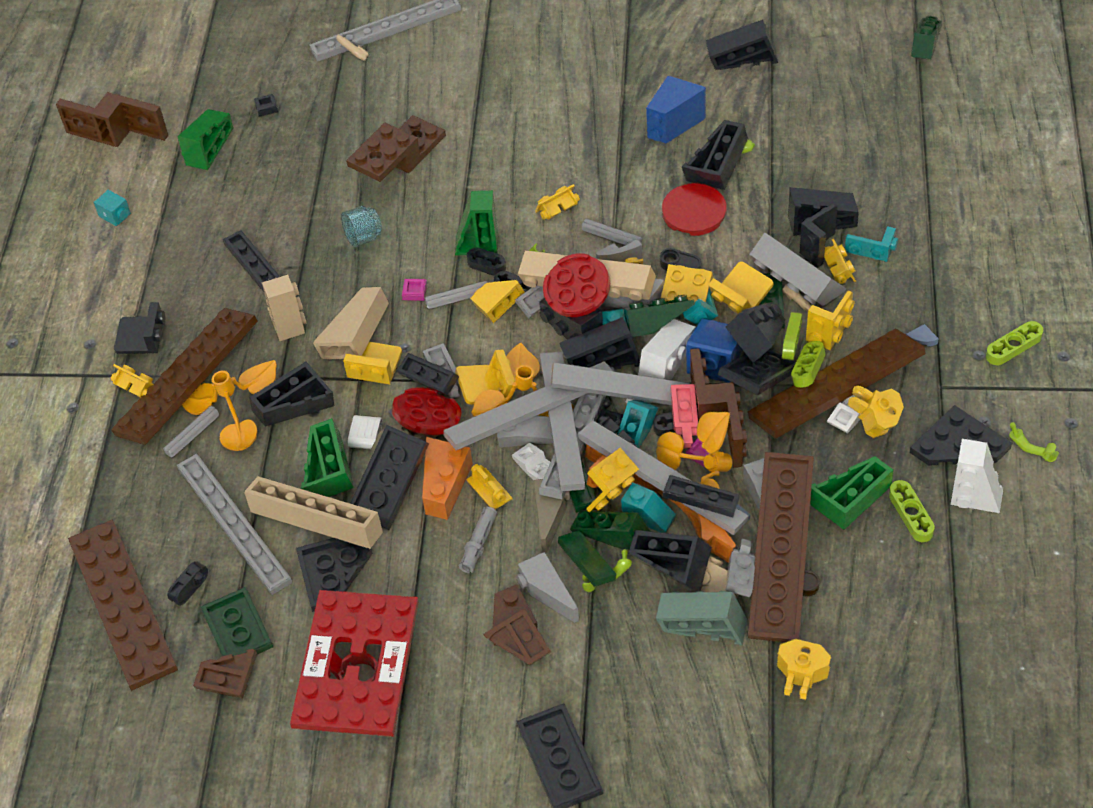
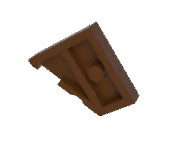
[493,584,538,646]
[483,608,551,665]
[193,649,257,699]

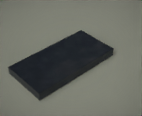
[718,348,797,395]
[350,424,429,530]
[516,703,603,808]

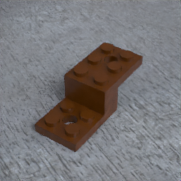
[56,92,169,148]
[346,115,446,182]
[690,349,747,468]

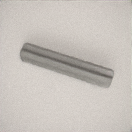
[582,219,642,245]
[425,281,487,309]
[163,406,219,458]

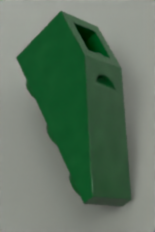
[911,16,942,60]
[624,294,695,337]
[570,511,651,550]

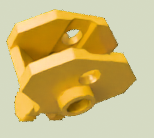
[847,385,904,438]
[777,639,831,700]

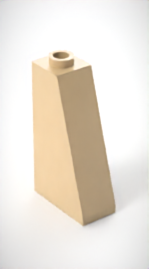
[313,287,389,359]

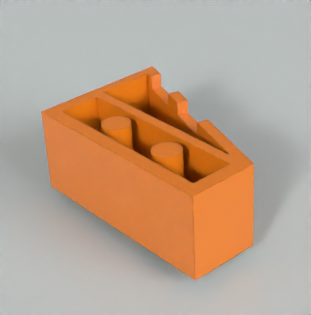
[422,437,473,520]

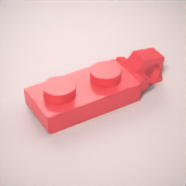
[670,384,698,449]

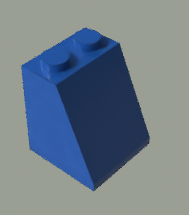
[646,76,706,143]
[686,318,743,383]

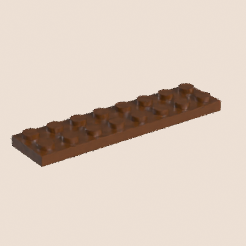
[111,308,258,445]
[747,329,926,439]
[748,452,814,642]
[68,519,178,691]

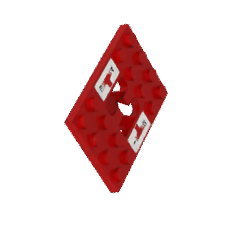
[290,590,419,737]

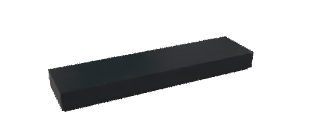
[223,230,280,292]

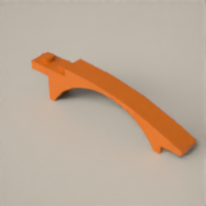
[585,445,736,563]

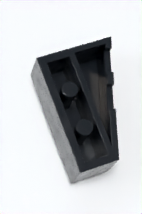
[706,19,778,70]
[682,120,748,190]
[788,187,859,236]
[539,298,603,340]
[725,302,786,363]
[559,317,640,370]
[249,361,334,427]
[629,530,712,592]

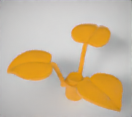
[471,343,575,417]
[182,360,277,451]
[656,412,732,489]

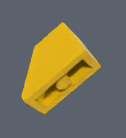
[470,280,525,323]

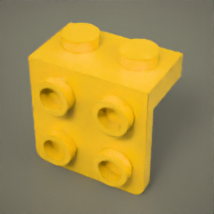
[708,261,774,314]
[661,264,713,302]
[806,290,855,350]
[343,342,402,385]
[455,350,515,405]
[586,447,639,513]

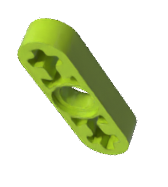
[782,312,803,360]
[986,321,1043,365]
[791,341,826,388]
[889,480,935,542]

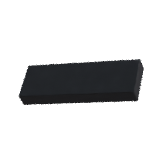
[396,353,459,396]
[662,475,740,518]

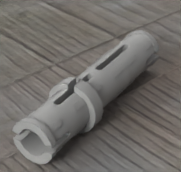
[459,506,497,573]

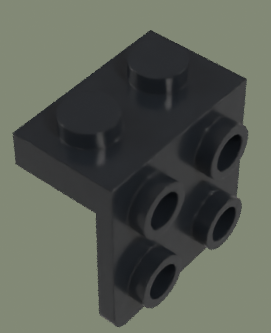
[799,204,838,268]
[114,302,166,354]

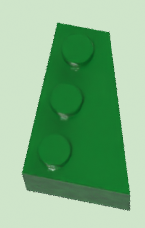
[177,109,234,170]
[455,190,498,255]
[301,418,354,497]
[810,456,894,530]

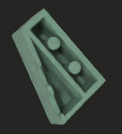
[656,591,748,645]

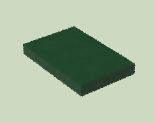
[200,587,273,656]

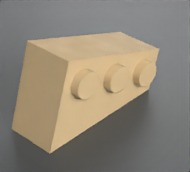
[262,275,307,341]

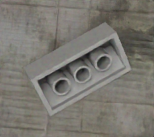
[750,233,846,306]

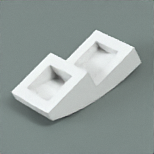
[827,395,860,433]
[512,443,550,480]

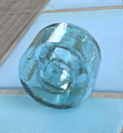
[341,205,382,247]

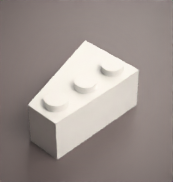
[638,319,696,380]
[951,439,1003,513]

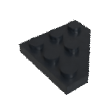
[909,405,1012,466]
[296,538,373,612]

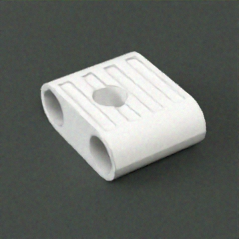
[348,415,383,449]

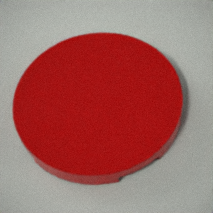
[662,183,726,236]
[543,253,611,317]
[392,388,462,435]

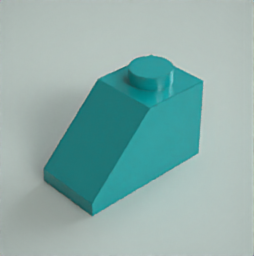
[617,400,658,448]
[621,482,676,533]

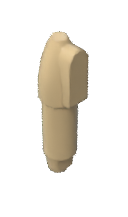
[336,35,369,61]
[782,284,811,312]

